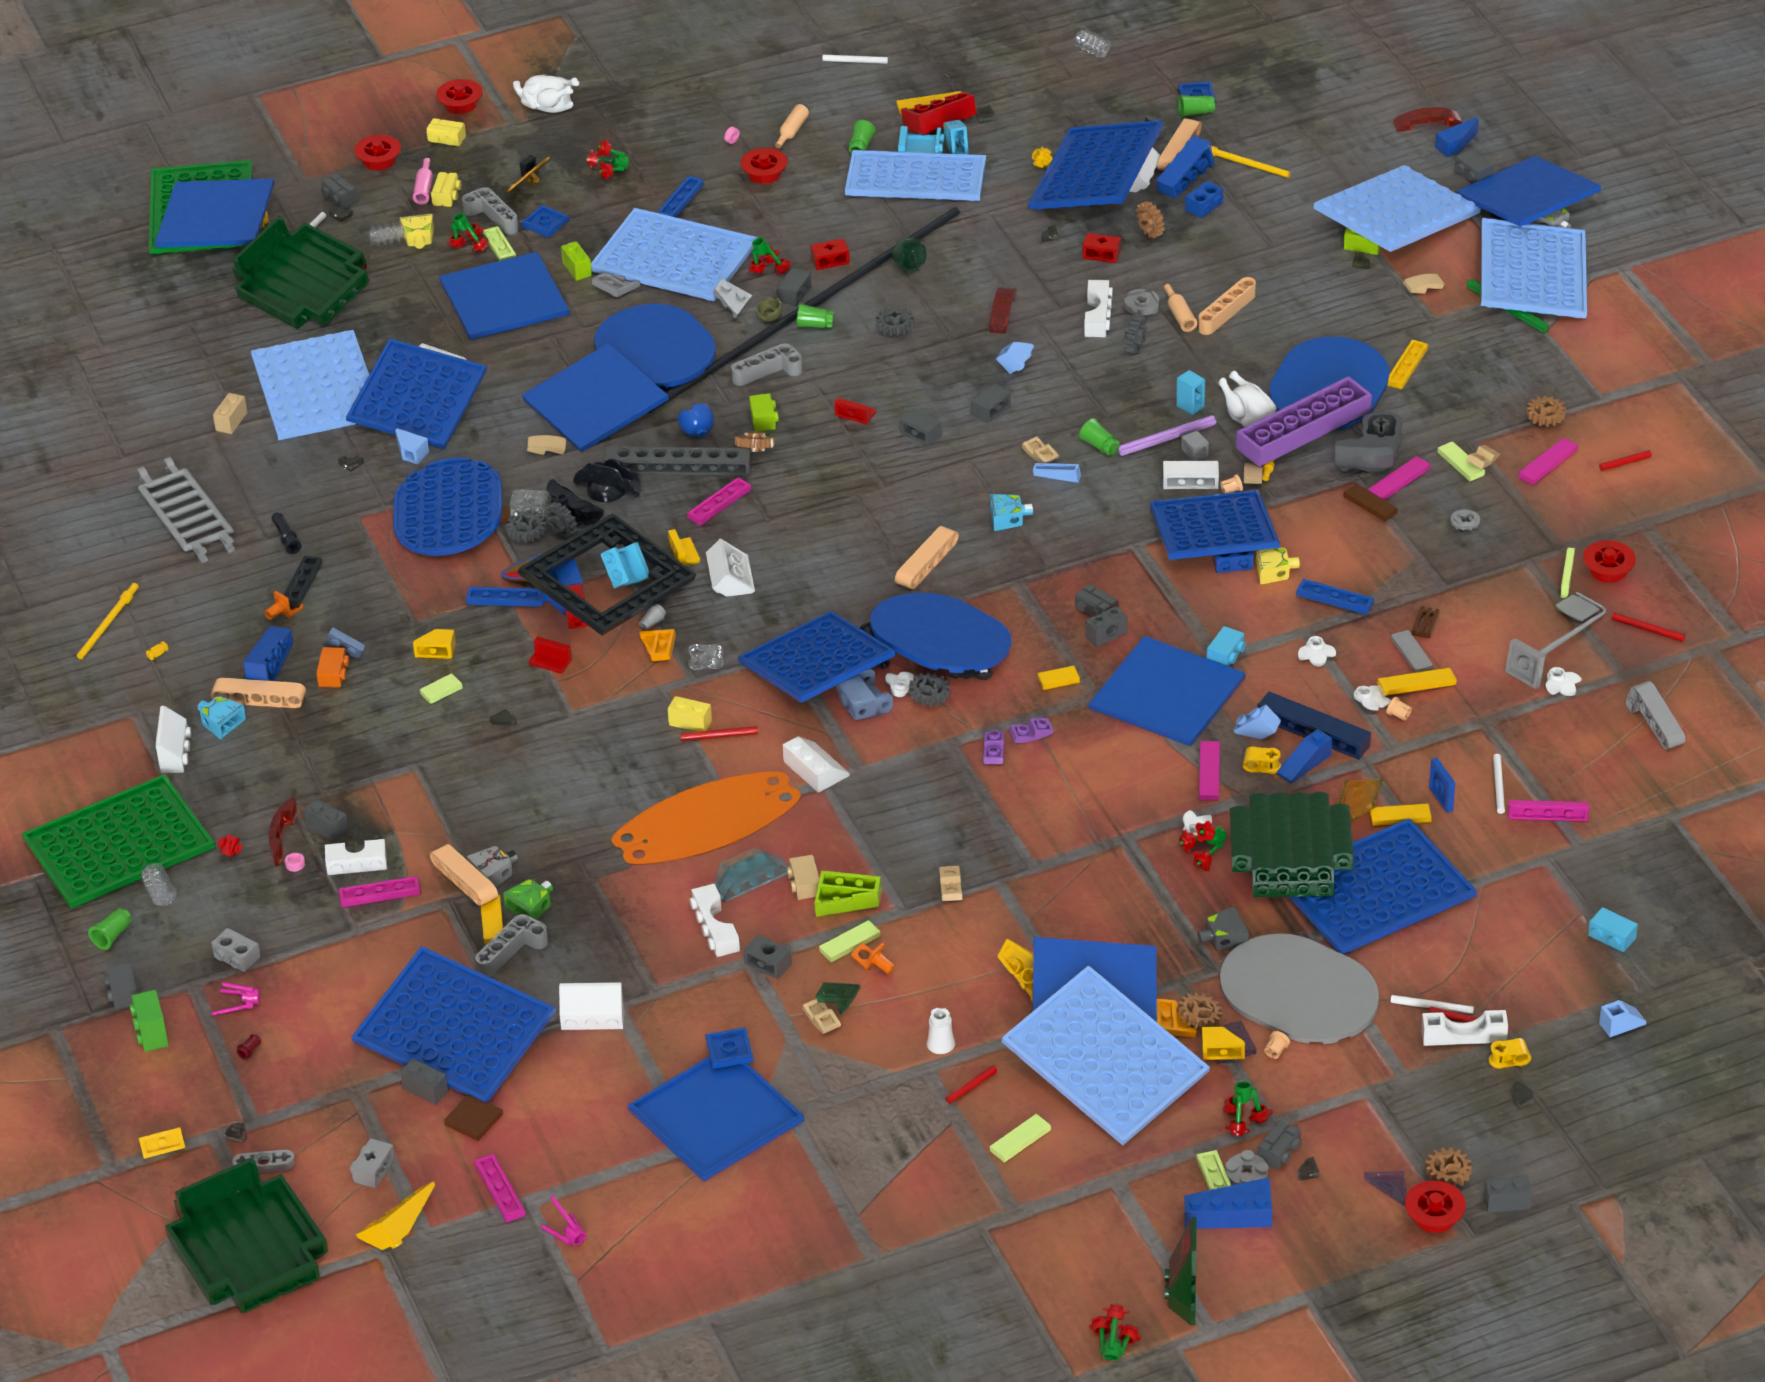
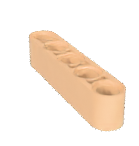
[1157,118,1202,171]
[1198,277,1256,335]
[895,526,959,590]
[211,678,306,708]
[430,844,498,906]

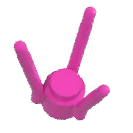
[211,982,260,1016]
[541,1195,587,1246]

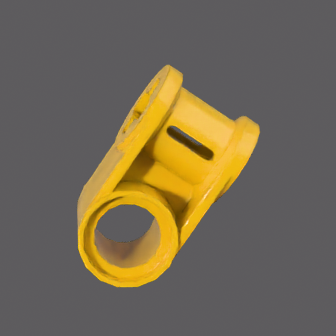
[1242,746,1281,774]
[1489,1038,1531,1069]

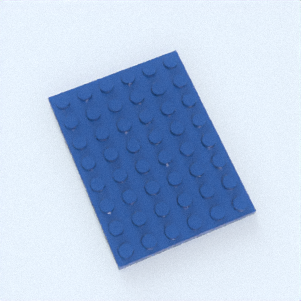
[1028,120,1164,210]
[1289,819,1477,954]
[351,946,556,1102]

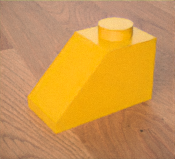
[413,629,456,659]
[1202,1027,1245,1060]

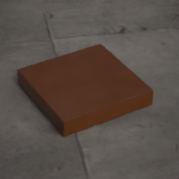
[444,1094,503,1141]

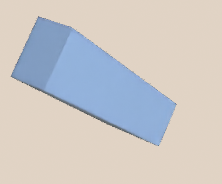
[1033,463,1081,483]

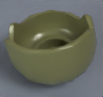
[756,297,782,322]

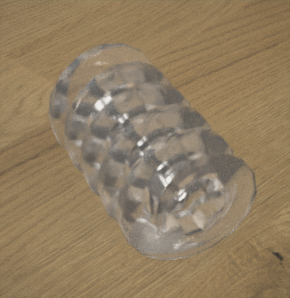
[1075,29,1111,58]
[368,221,405,247]
[141,863,177,906]

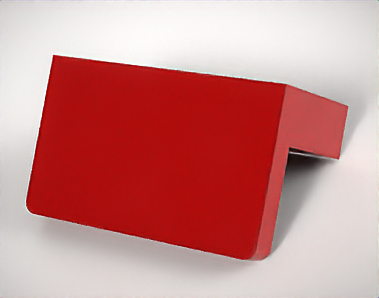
[834,397,876,425]
[529,636,572,674]

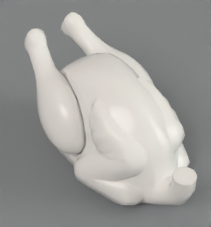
[513,75,579,113]
[1218,371,1276,427]

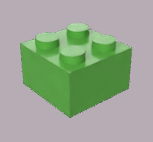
[129,990,169,1052]

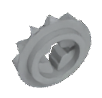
[1450,509,1480,532]

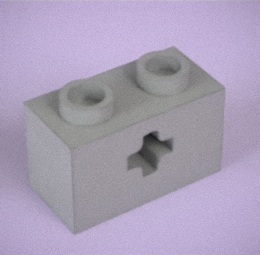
[350,1138,395,1189]

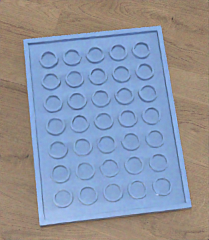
[1313,165,1481,252]
[591,208,758,301]
[1481,218,1587,318]
[250,330,369,441]
[1001,965,1210,1146]

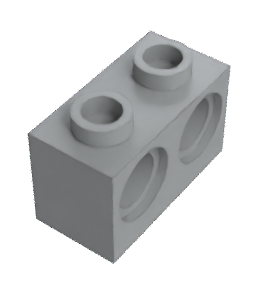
[211,928,261,972]

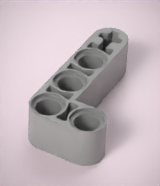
[462,187,519,235]
[731,343,803,386]
[1626,681,1685,750]
[475,914,548,977]

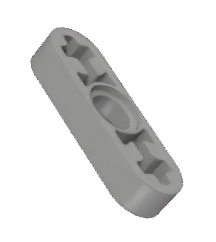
[232,1150,295,1173]

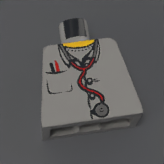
[467,846,518,887]

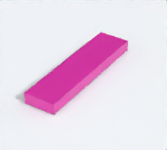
[1518,438,1578,485]
[1368,456,1430,500]
[687,477,751,526]
[1199,741,1220,800]
[1508,800,1589,821]
[339,876,421,907]
[474,1153,526,1223]

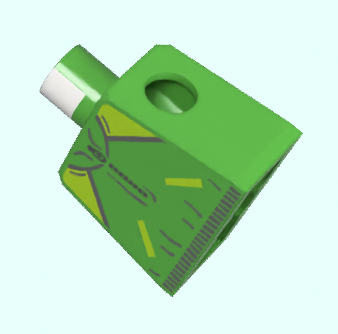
[503,879,553,920]

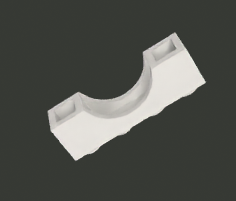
[1085,280,1113,337]
[689,884,740,957]
[1421,1010,1508,1046]

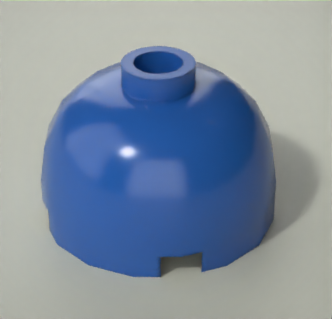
[677,403,714,438]

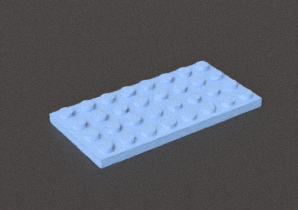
[845,150,986,201]

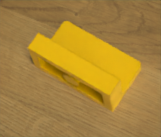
[668,529,700,566]
[138,1127,185,1159]

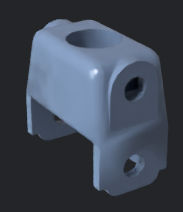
[836,668,893,720]

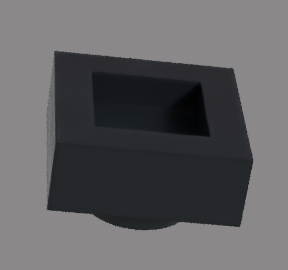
[520,155,536,177]

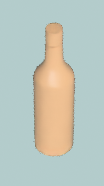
[775,104,809,149]
[1164,284,1197,332]

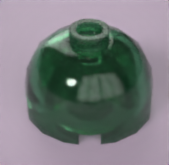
[892,238,927,273]

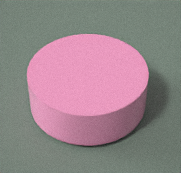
[724,126,740,144]
[285,853,305,872]

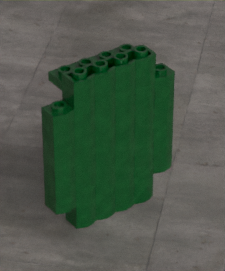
[232,216,370,329]
[1230,792,1353,898]
[165,1157,328,1313]

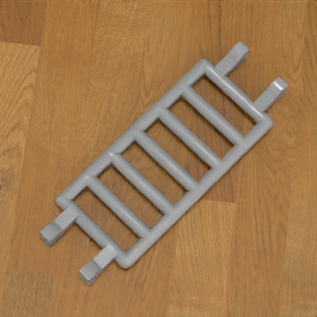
[137,457,235,564]

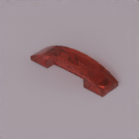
[1393,107,1463,132]
[989,287,1017,334]
[269,797,297,866]

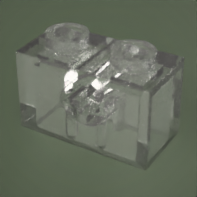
[510,489,551,518]

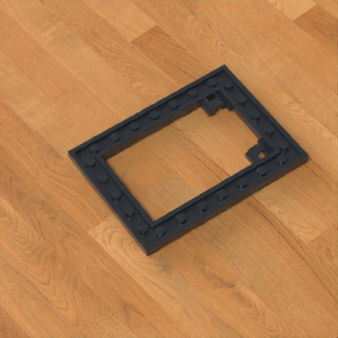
[518,513,696,636]

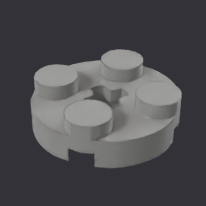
[1124,289,1159,316]
[1225,1150,1269,1185]

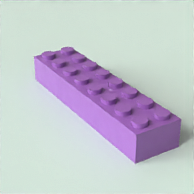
[1236,376,1372,467]

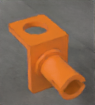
[264,591,304,620]
[850,943,896,975]

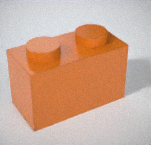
[317,647,349,687]

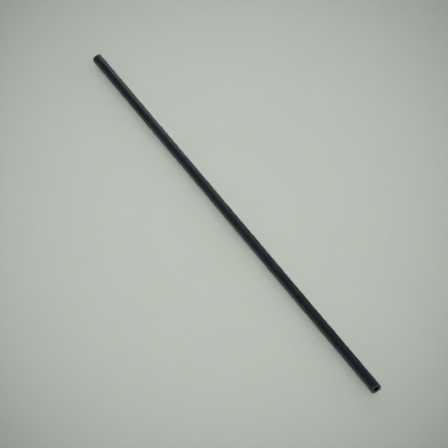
[648,207,960,413]

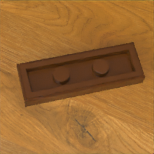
[1344,484,1398,521]

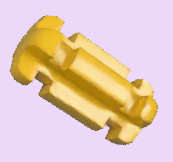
[146,641,168,660]

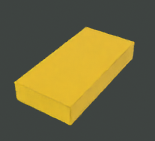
[1038,666,1080,690]

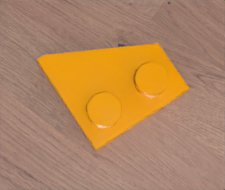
[639,629,676,661]
[1157,999,1197,1038]

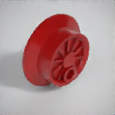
[436,79,482,114]
[354,135,401,170]
[740,148,788,184]
[1583,540,1636,583]
[1405,1181,1466,1233]

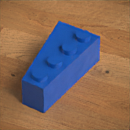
[1156,135,1215,199]
[243,626,293,681]
[1184,1177,1272,1229]

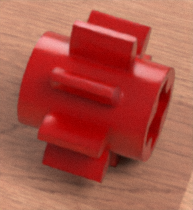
[217,834,243,857]

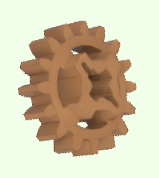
[1135,201,1165,239]
[1526,396,1566,427]
[735,432,774,452]
[1177,992,1223,1030]
[1425,1147,1472,1187]

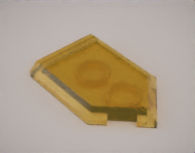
[1338,779,1383,821]

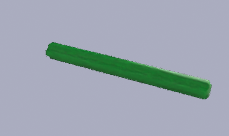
[1467,279,1549,333]

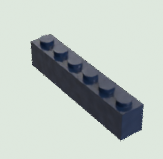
[1257,691,1371,760]

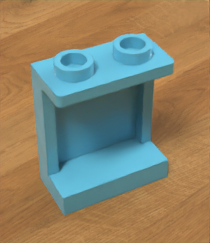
[898,126,944,154]
[600,542,650,589]

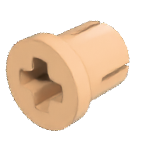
[1220,474,1243,493]
[1386,697,1412,721]
[1264,1031,1290,1059]

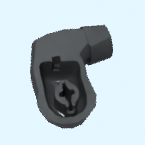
[1335,411,1402,473]

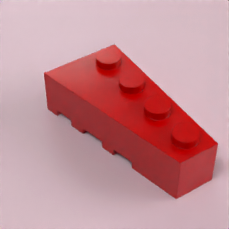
[901,92,977,135]

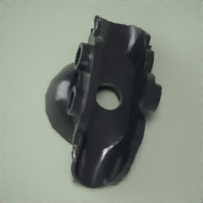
[573,459,641,502]
[546,479,604,526]

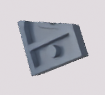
[324,627,366,658]

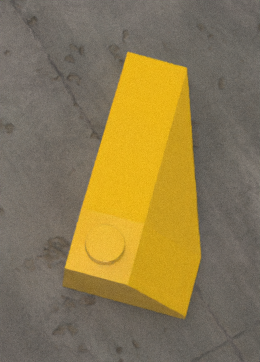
[997,939,1033,1000]
[356,1182,435,1250]

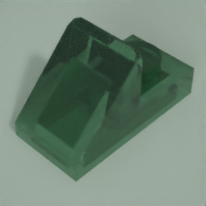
[816,982,861,1015]

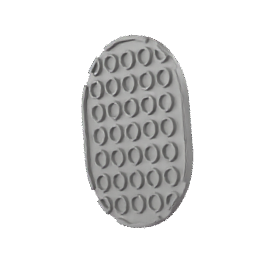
[1220,934,1379,1044]

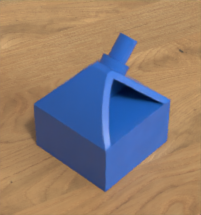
[536,559,584,615]

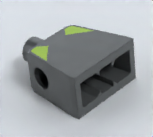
[1197,907,1249,951]

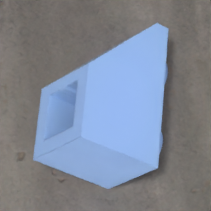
[996,342,1034,374]
[395,428,429,465]
[1233,705,1281,740]
[1599,1000,1646,1037]

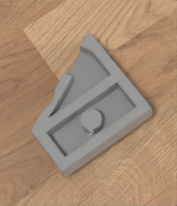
[592,273,640,297]
[713,279,752,319]

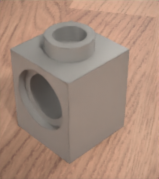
[1181,430,1209,461]

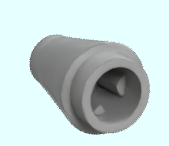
[639,604,666,631]

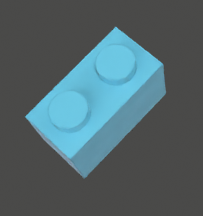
[1176,370,1205,415]
[1207,626,1246,667]
[1588,907,1638,952]

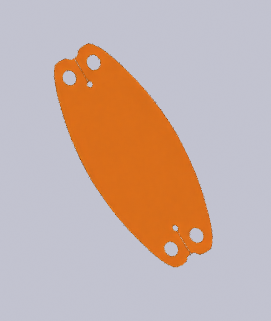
[611,771,801,864]

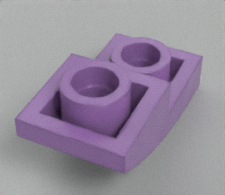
[1009,718,1054,743]
[983,730,1004,764]

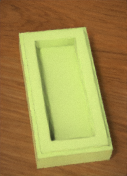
[420,674,462,704]

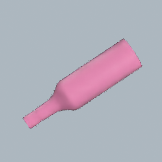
[413,158,433,205]

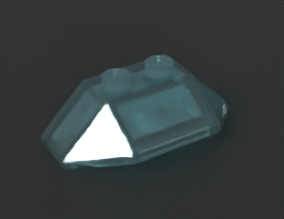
[714,848,790,903]

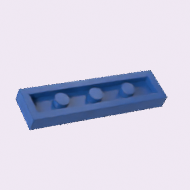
[657,176,704,218]
[1296,579,1374,615]
[466,587,541,607]

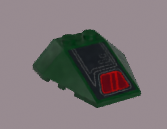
[1165,1217,1196,1325]

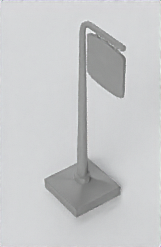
[1505,592,1606,689]

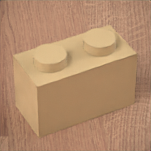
[213,393,247,434]
[787,855,819,900]

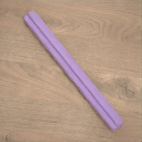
[1117,415,1216,456]

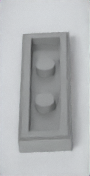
[1391,630,1433,673]

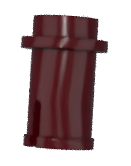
[237,1034,261,1059]

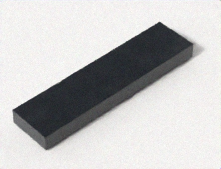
[284,556,322,608]

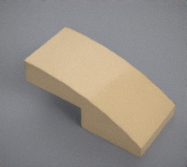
[1403,274,1445,294]
[527,435,566,455]
[1022,436,1059,463]
[1467,445,1500,469]
[1244,463,1263,484]
[939,866,962,901]
[802,997,841,1034]

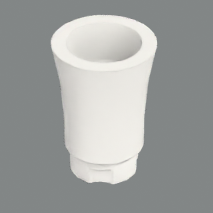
[926,1008,955,1054]

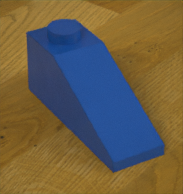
[1435,117,1479,157]
[1277,729,1332,784]

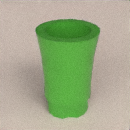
[1178,95,1215,118]
[849,120,876,154]
[797,303,834,328]
[1079,418,1120,455]
[88,908,132,950]

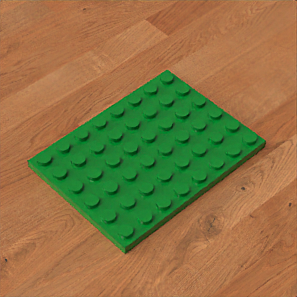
[149,160,252,254]
[21,774,215,909]

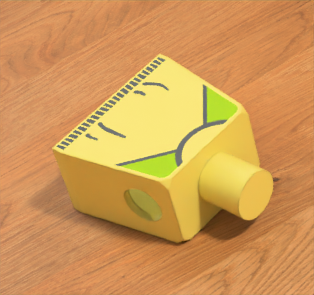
[400,214,434,249]
[1255,548,1300,584]

